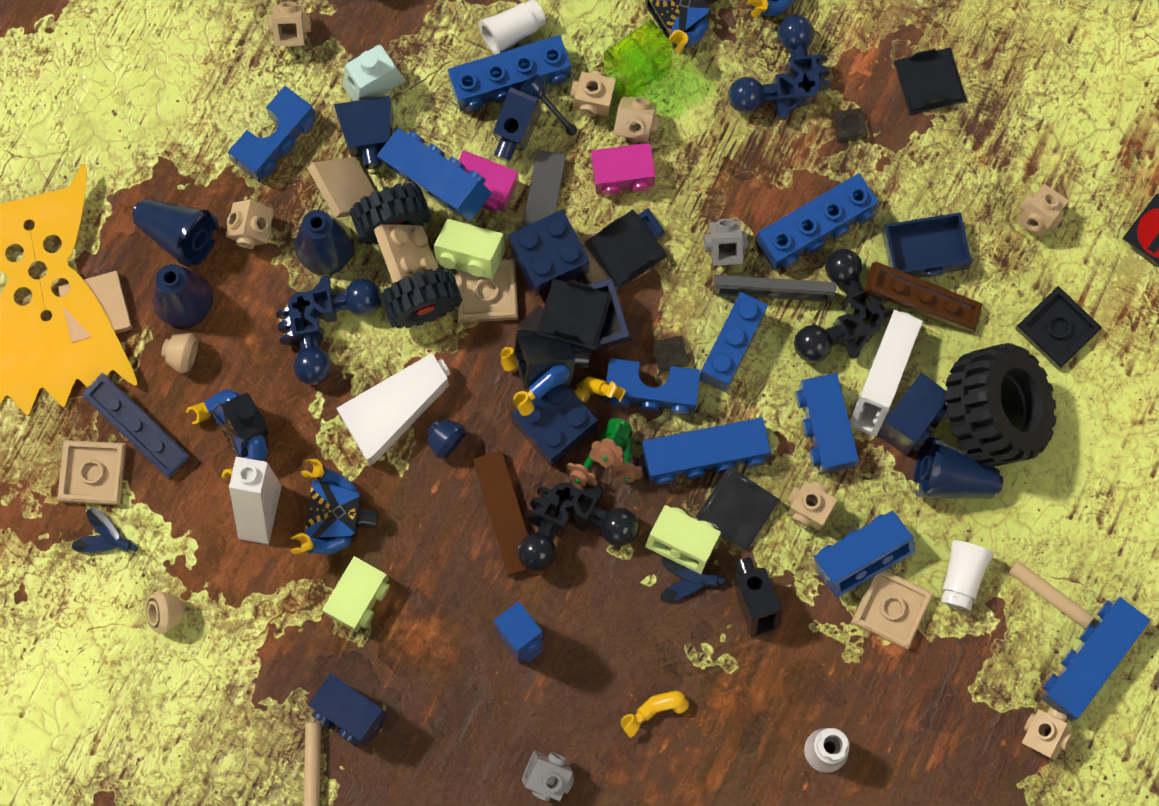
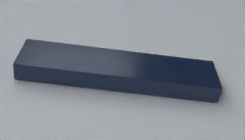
[81,373,191,479]

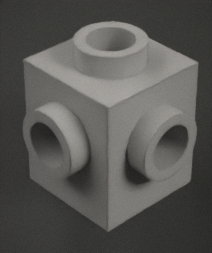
[704,219,748,266]
[521,750,574,801]

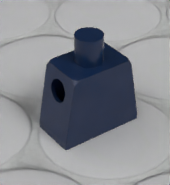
[493,87,543,162]
[334,96,393,169]

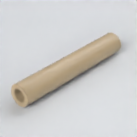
[1008,560,1094,629]
[303,723,321,806]

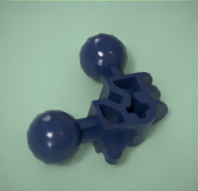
[728,14,832,120]
[276,276,382,385]

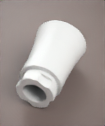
[478,0,546,55]
[941,540,994,611]
[804,728,849,773]

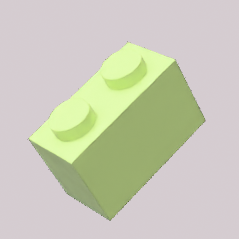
[434,219,505,279]
[645,505,721,574]
[322,556,390,633]

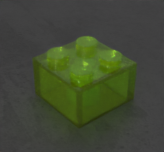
[603,19,673,98]

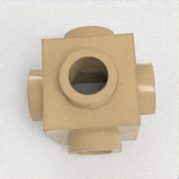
[268,2,311,47]
[570,71,616,117]
[613,96,660,142]
[1017,184,1069,239]
[225,199,274,249]
[786,481,838,531]
[1022,708,1073,760]

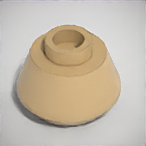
[161,333,198,374]
[146,591,185,634]

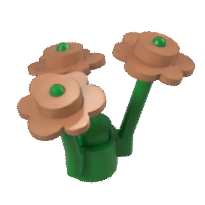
[566,418,643,486]

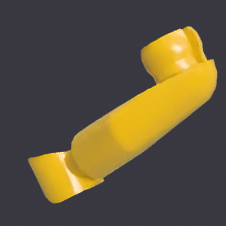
[574,377,626,404]
[621,691,689,738]

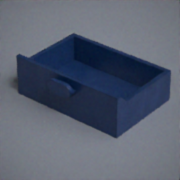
[882,212,973,278]

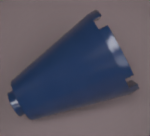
[132,198,219,267]
[295,210,355,275]
[152,264,213,329]
[913,437,1003,498]

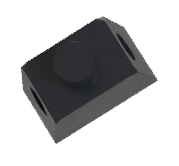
[735,557,782,637]

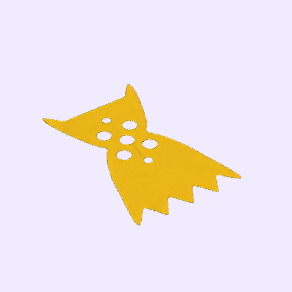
[0,164,137,416]

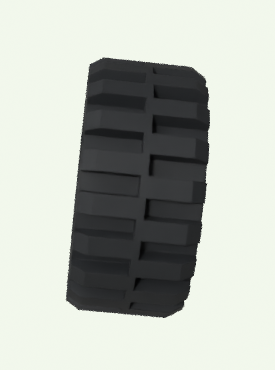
[944,343,1057,467]

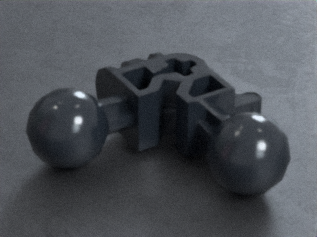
[794,249,894,363]
[517,482,639,572]

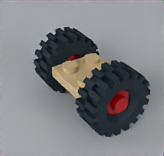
[350,183,462,329]

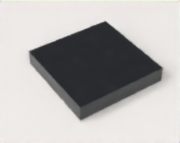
[1015,286,1102,371]

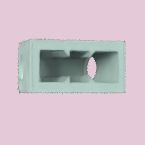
[343,45,406,101]

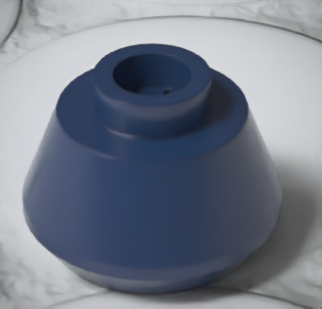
[426,419,466,459]

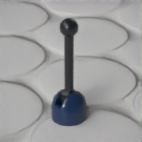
[520,74,577,136]

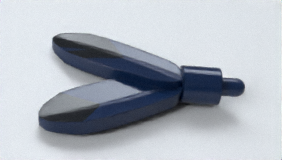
[71,508,138,554]
[660,557,726,602]

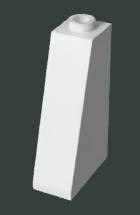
[849,310,922,437]
[336,353,450,466]
[229,457,282,545]

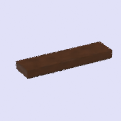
[864,261,983,333]
[472,450,528,577]

